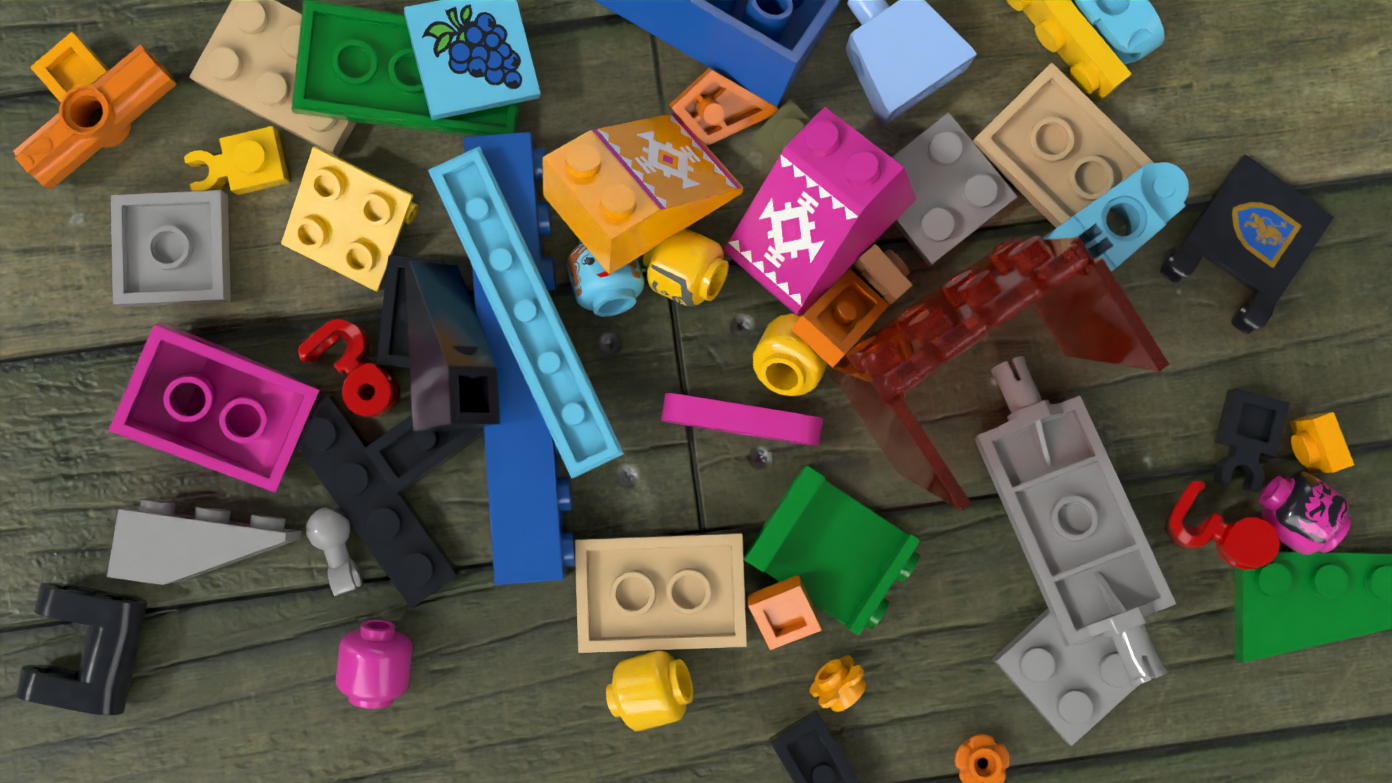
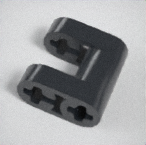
[16,582,148,715]

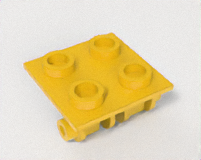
[281,146,419,292]

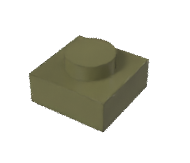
[751,99,811,165]

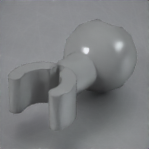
[306,507,363,596]

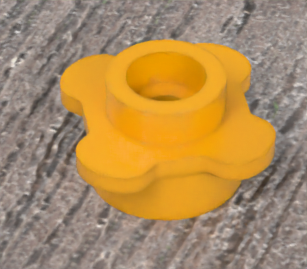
[810,655,866,712]

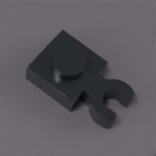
[1214,388,1290,492]

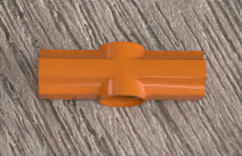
[13,44,177,190]

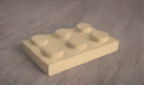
[189,0,357,157]
[973,63,1155,233]
[575,533,747,653]

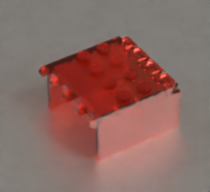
[826,236,1169,510]

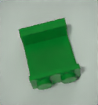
[743,465,921,636]

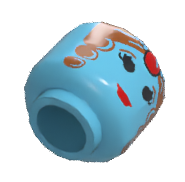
[566,241,644,317]

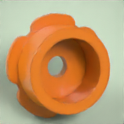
[954,734,1010,783]

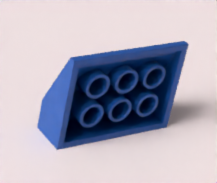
[594,0,843,107]

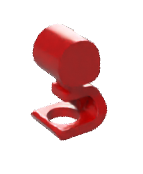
[298,319,400,418]
[1165,481,1280,570]

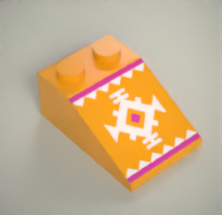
[543,113,743,275]

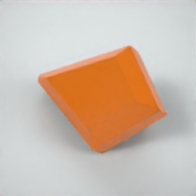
[669,67,778,146]

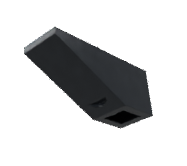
[405,261,500,431]

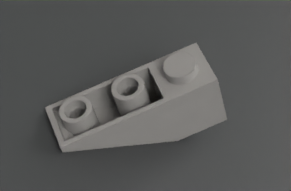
[107,499,302,585]

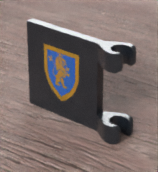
[1160,154,1334,334]

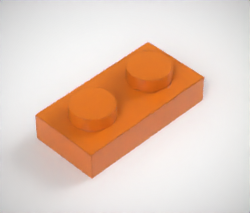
[791,268,889,368]

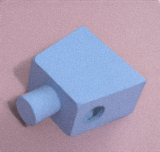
[845,0,977,127]

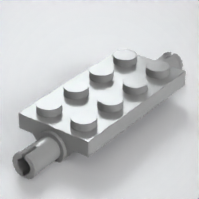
[974,356,1176,686]

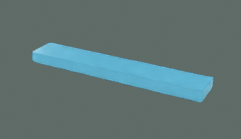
[428,146,624,478]

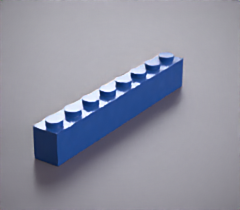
[463,132,576,585]

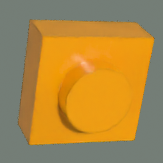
[30,32,109,102]
[1289,412,1354,473]

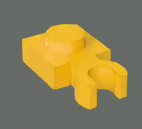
[184,126,290,195]

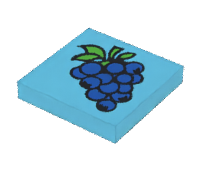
[404,0,541,121]

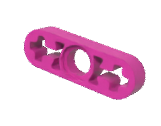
[661,393,823,446]

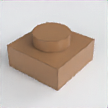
[853,244,913,307]

